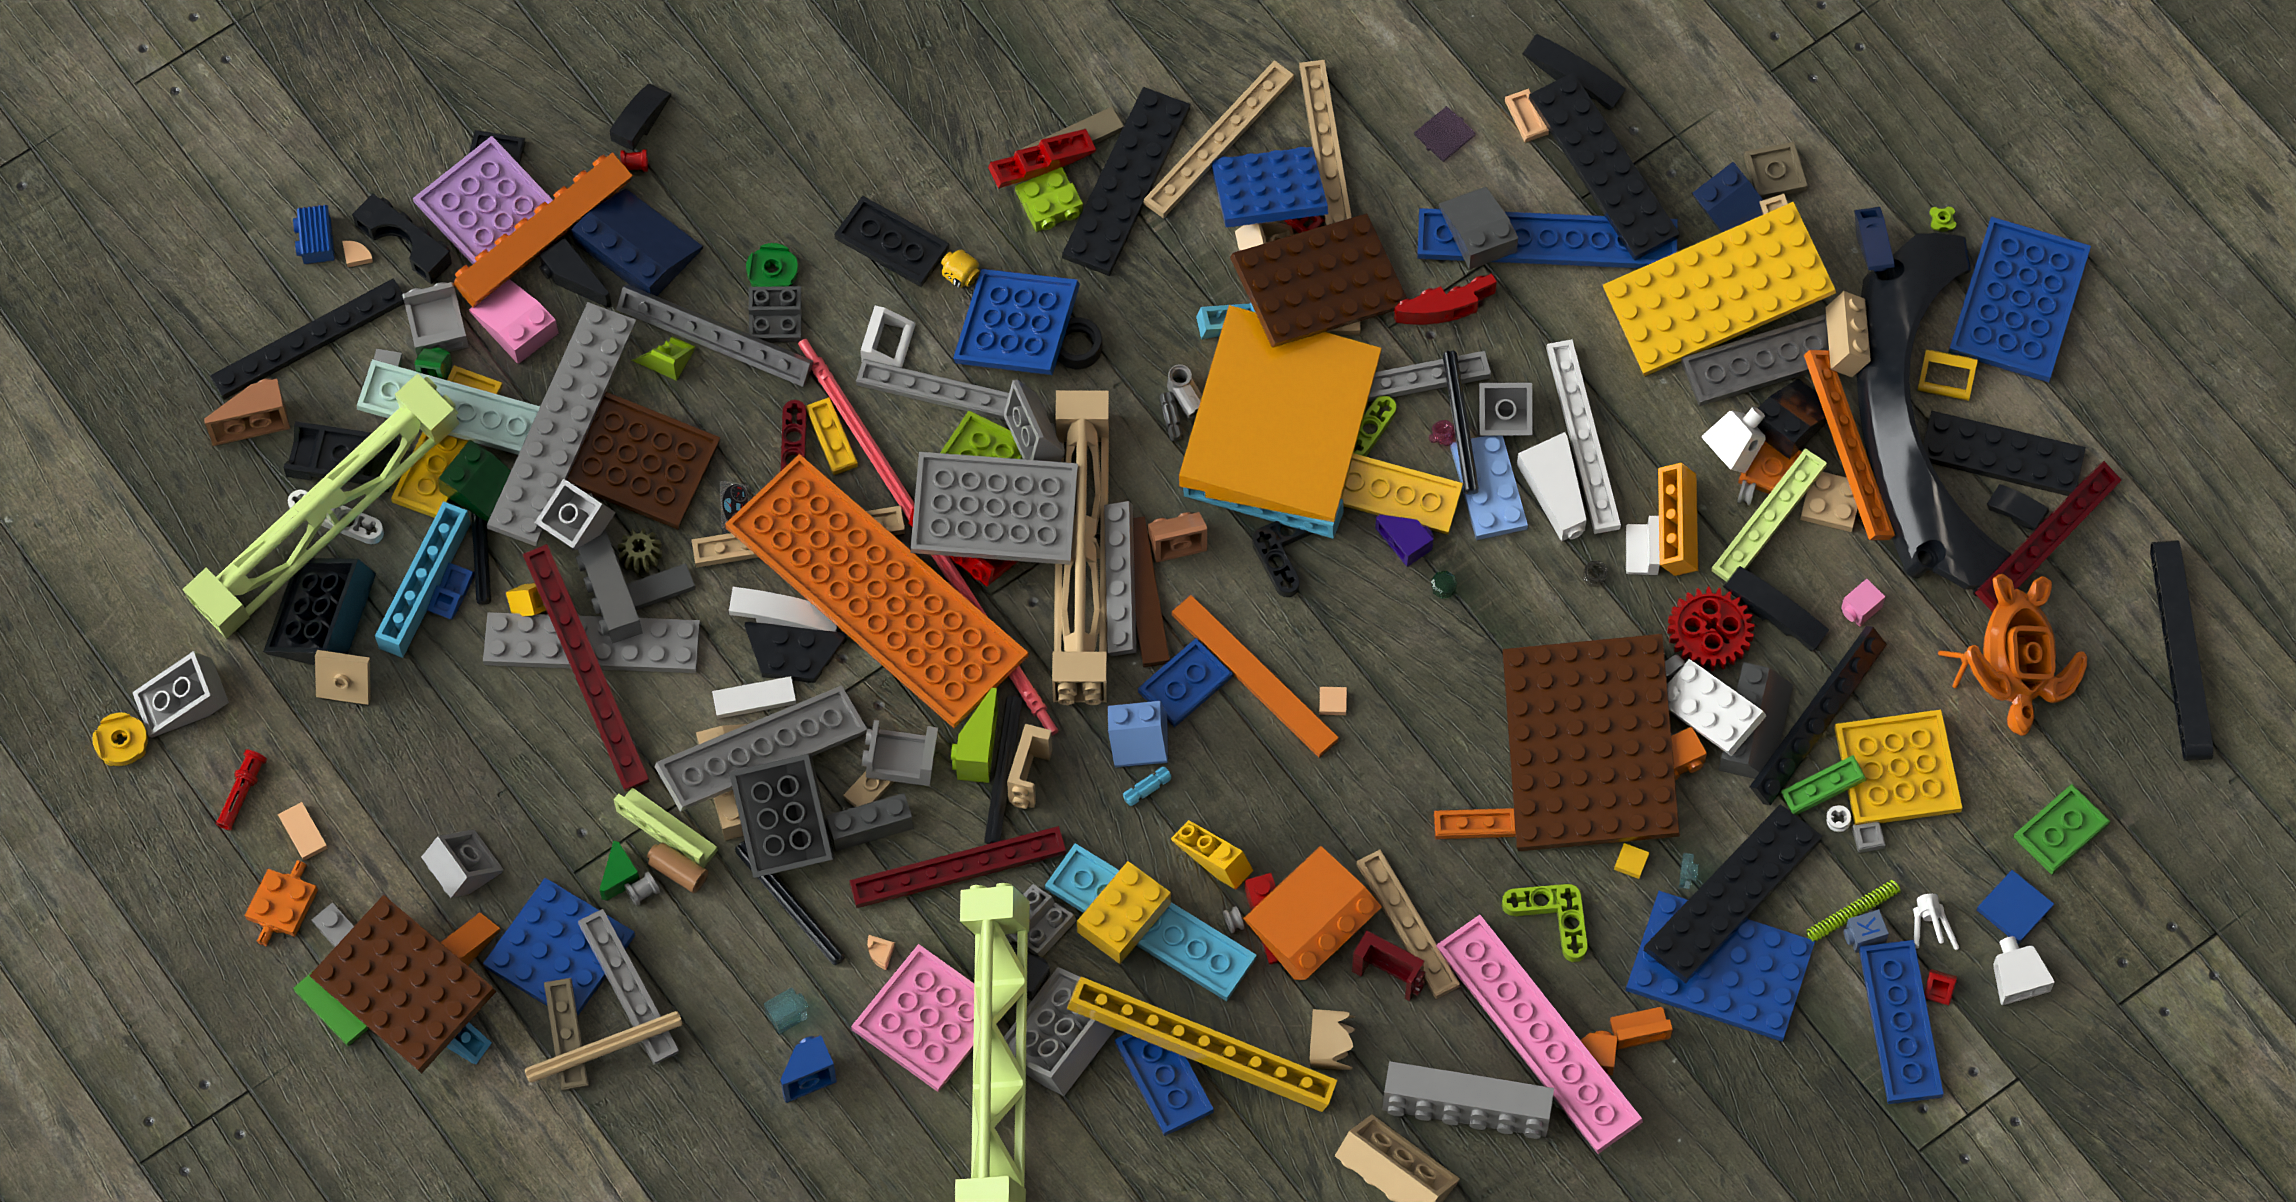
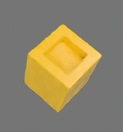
[506,583,546,616]

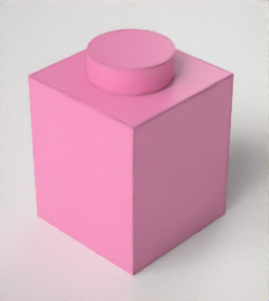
[1841,579,1885,627]

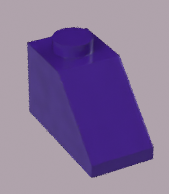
[1375,514,1434,567]

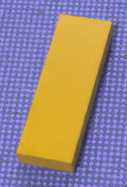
[805,397,858,475]

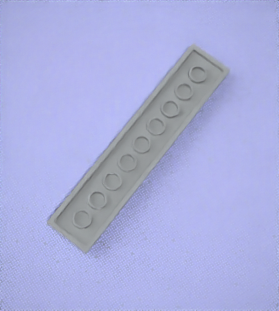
[487,302,636,547]

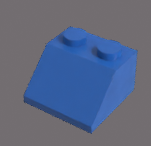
[780,1035,837,1103]

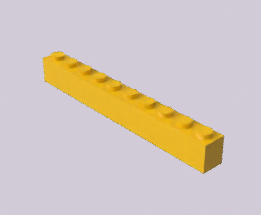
[1067,977,1337,1112]

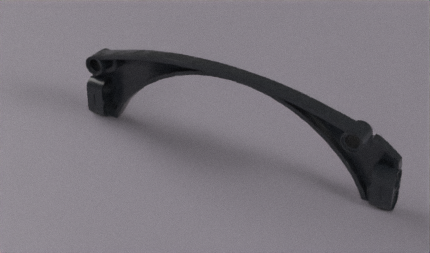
[1856,233,2019,597]

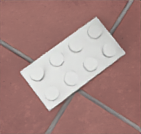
[1667,659,1766,756]

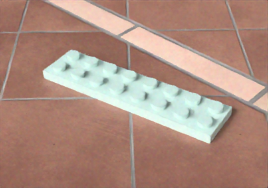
[357,359,540,455]

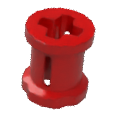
[620,149,648,172]

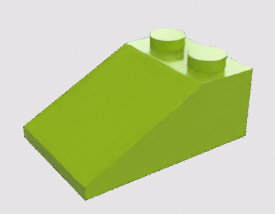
[951,688,998,783]

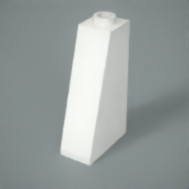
[1517,432,1586,541]

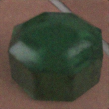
[1431,571,1457,599]

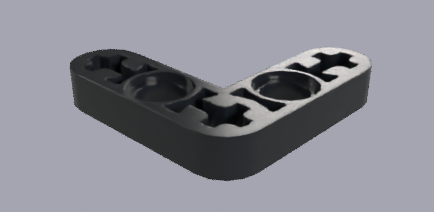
[1252,521,1314,598]

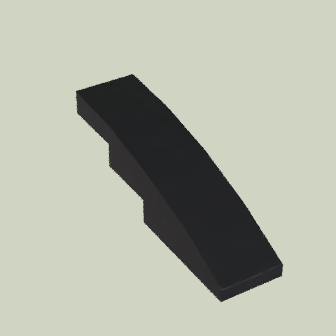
[1522,34,1626,110]
[1723,566,1829,651]

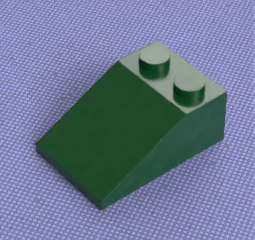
[438,440,511,523]

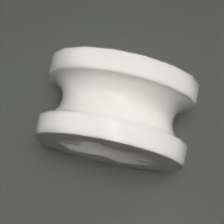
[1826,805,1851,832]

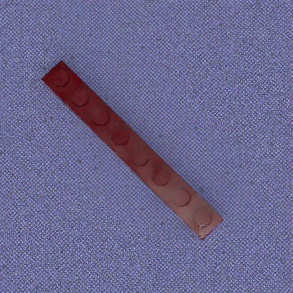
[1975,461,2122,612]
[849,826,1066,909]

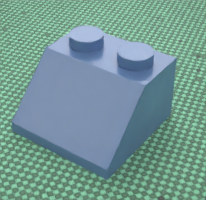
[1108,701,1168,768]

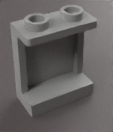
[402,282,469,357]
[862,720,938,786]

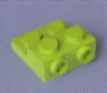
[1015,167,1083,232]

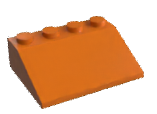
[1243,846,1382,980]

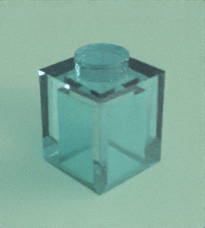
[764,987,809,1034]

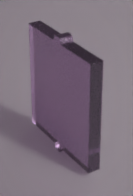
[1414,106,1476,162]

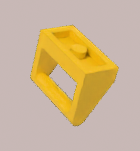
[1917,349,1978,401]

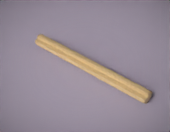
[525,1011,682,1083]

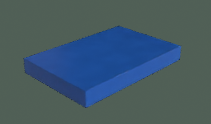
[1138,638,1233,728]

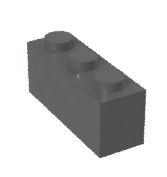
[826,793,913,851]

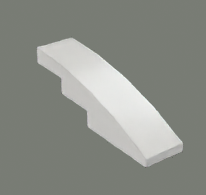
[729,587,838,632]

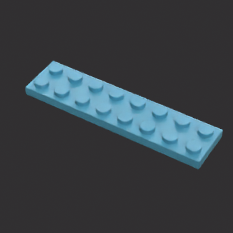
[1045,843,1257,1001]

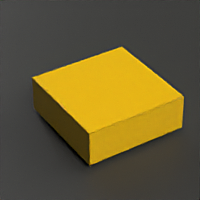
[1614,843,1650,879]

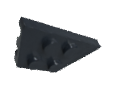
[744,622,847,683]

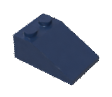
[1692,162,1763,233]

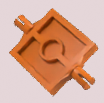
[244,860,318,946]

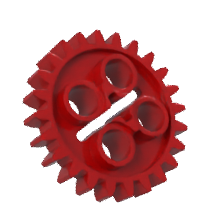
[1667,587,1754,671]

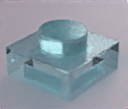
[1679,853,1698,889]

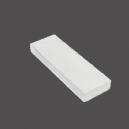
[712,676,796,719]

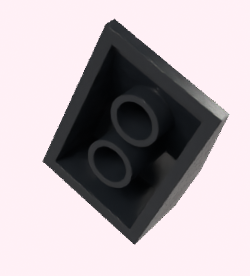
[1757,379,1827,460]

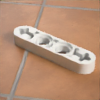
[288,490,384,544]

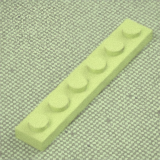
[1712,448,1827,582]

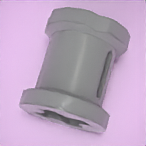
[624,872,660,906]

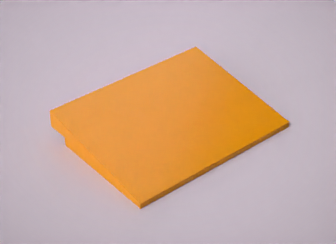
[1179,305,1381,522]

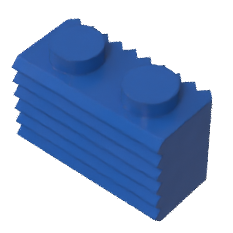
[293,205,335,264]

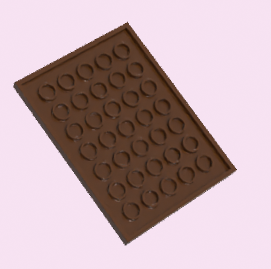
[1502,634,1680,851]

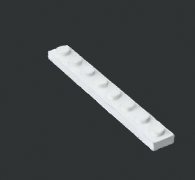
[1546,339,1621,534]

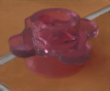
[1429,420,1455,446]

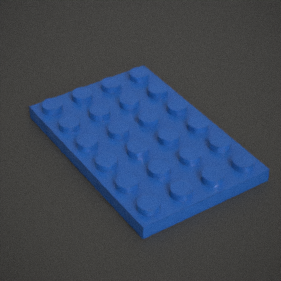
[1948,217,2091,383]
[1626,891,1815,1042]

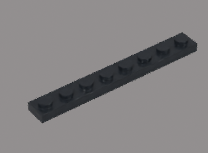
[210,278,405,400]
[1750,626,1887,806]

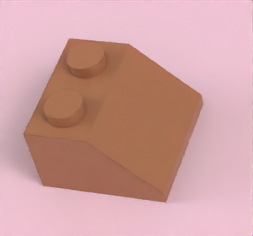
[1148,512,1207,563]

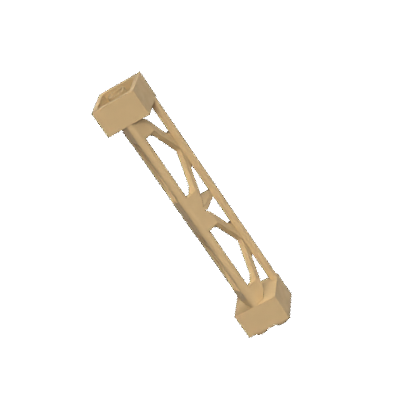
[1052,390,1109,705]

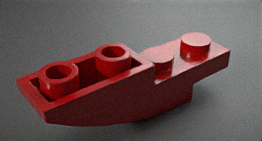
[1394,273,1497,325]

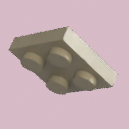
[1743,142,1807,199]

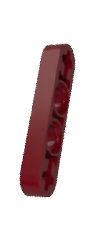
[780,400,807,472]

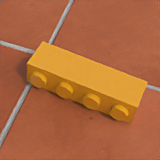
[1658,463,1698,576]

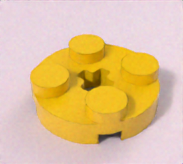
[92,712,148,766]

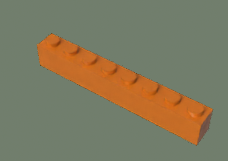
[453,152,633,308]

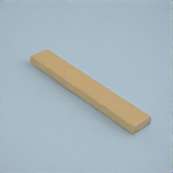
[1356,849,1460,999]

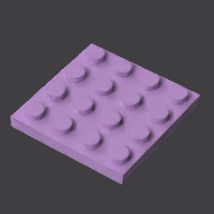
[413,136,553,265]

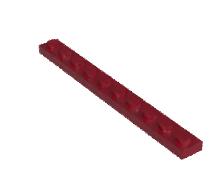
[523,544,650,792]

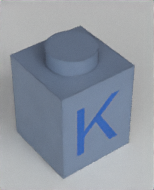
[1844,910,1889,953]

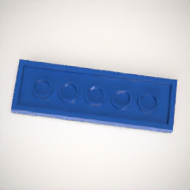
[1859,940,1943,1104]

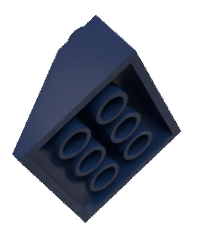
[572,188,703,296]

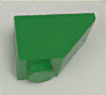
[414,347,453,380]

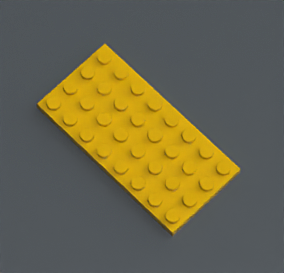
[1603,202,1836,377]

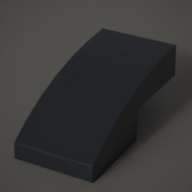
[1987,484,2049,531]

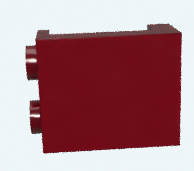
[1352,931,1426,1001]

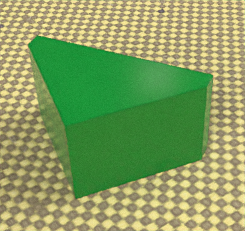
[599,841,640,901]

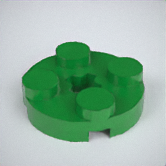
[746,243,798,287]

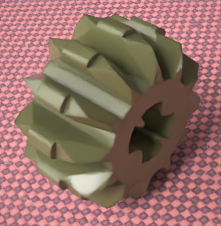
[618,528,663,574]

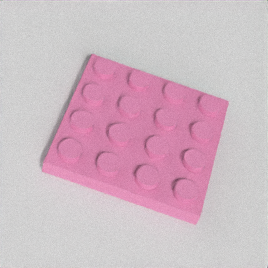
[851,944,974,1092]

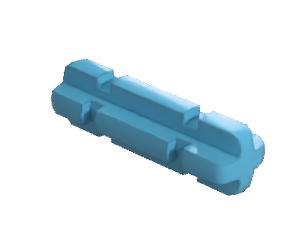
[1123,767,1171,806]

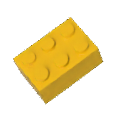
[1077,861,1171,964]

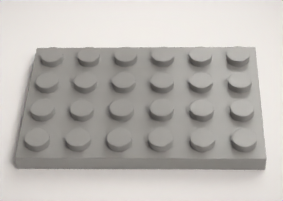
[911,452,1078,565]

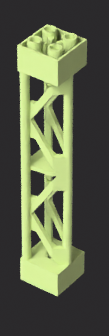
[183,373,459,639]

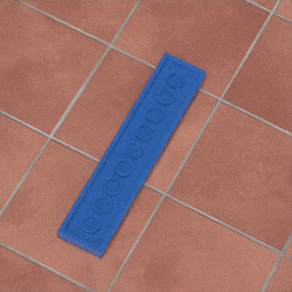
[1417,208,1677,268]

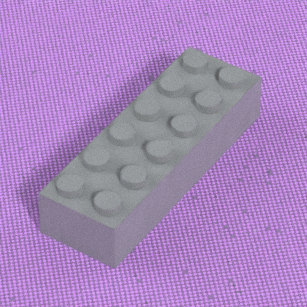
[1382,1061,1554,1139]

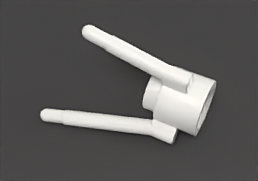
[1913,893,1959,950]

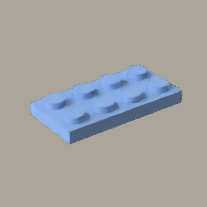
[1450,435,1528,540]

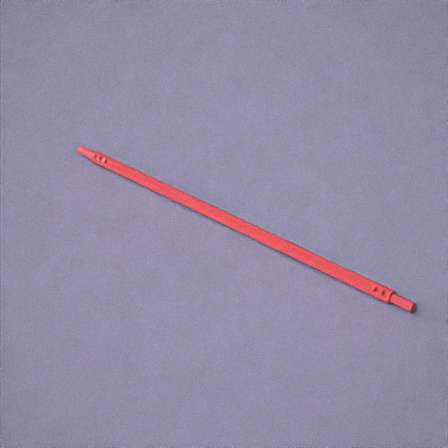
[798,339,1059,736]

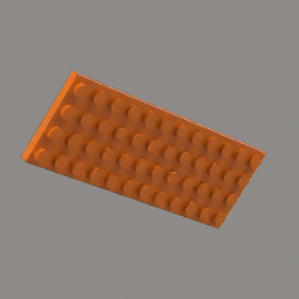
[725,454,1028,728]

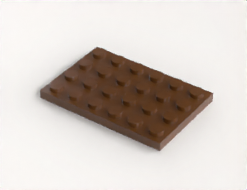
[1230,213,1407,348]
[567,392,721,530]
[309,895,497,1074]

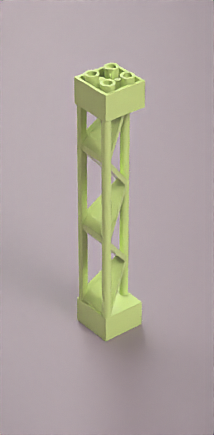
[955,883,1030,1202]

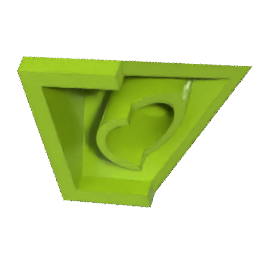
[631,336,695,381]

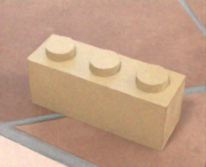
[1825,291,1871,377]

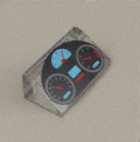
[720,481,748,534]

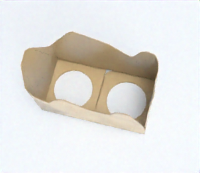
[1310,1009,1355,1070]

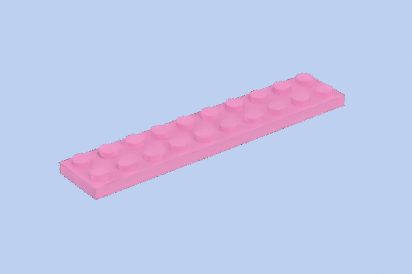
[1436,915,1643,1154]

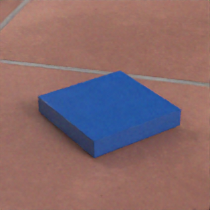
[1977,870,2054,945]

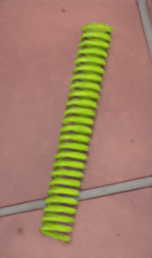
[1807,880,1901,942]

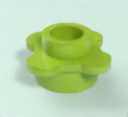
[1929,206,1956,232]

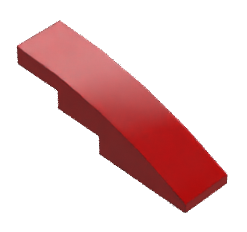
[988,129,1096,189]

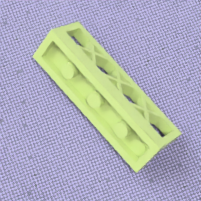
[614,787,718,868]

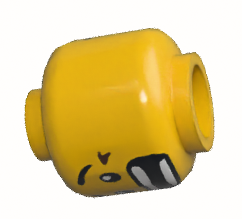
[941,250,980,288]

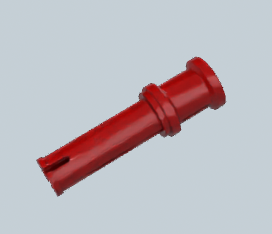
[215,750,267,831]

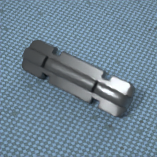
[1160,392,1183,441]

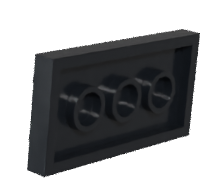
[834,195,949,287]

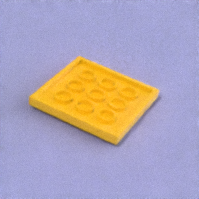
[1834,710,1962,825]

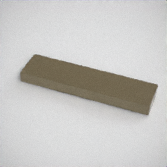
[1021,107,1124,149]
[544,978,589,1091]

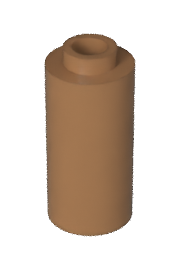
[647,842,708,893]

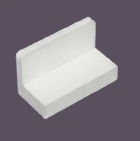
[1626,516,1660,575]

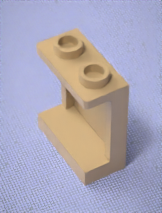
[1007,724,1052,809]

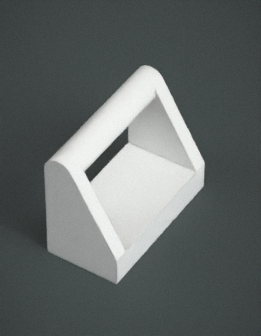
[861,305,916,368]

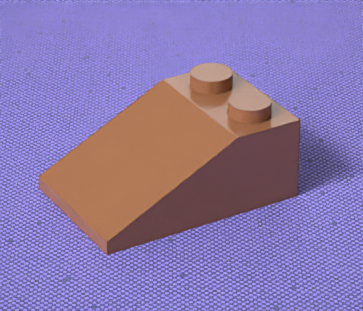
[204,379,290,446]

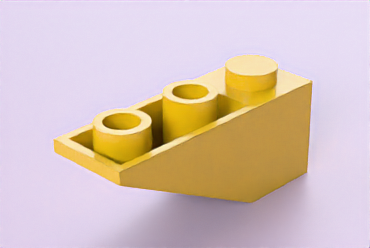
[1171,820,1253,890]

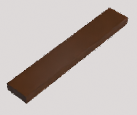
[1133,516,1169,668]

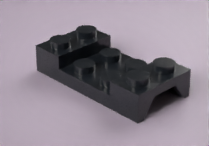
[283,421,400,492]

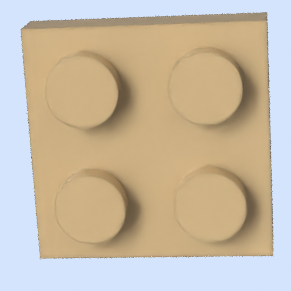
[1800,472,1858,532]

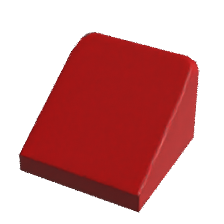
[1924,969,1957,1005]

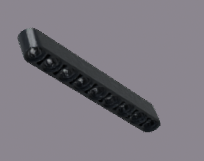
[2150,540,2213,761]

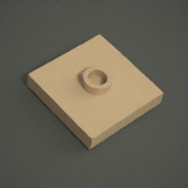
[315,650,371,705]

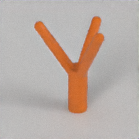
[1938,645,1979,688]

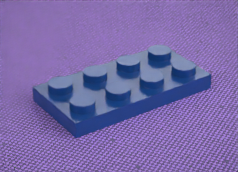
[1115,1034,1214,1136]

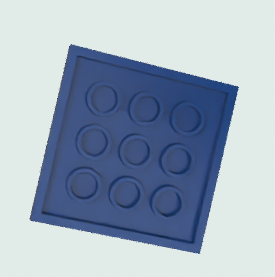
[1212,147,1328,228]
[953,269,1080,375]
[483,878,635,1015]

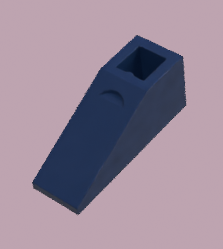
[1854,207,1895,271]

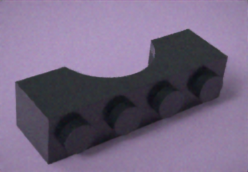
[352,193,452,284]

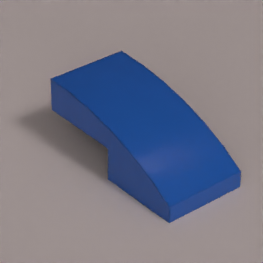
[427,563,475,620]

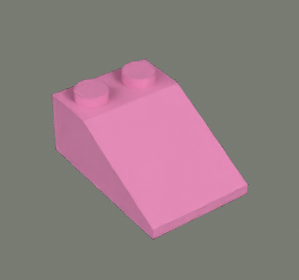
[469,279,559,364]

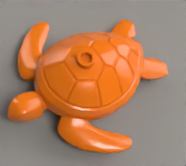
[1966,574,2087,736]

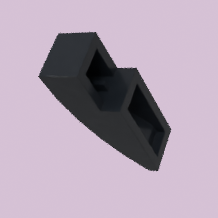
[609,83,671,151]

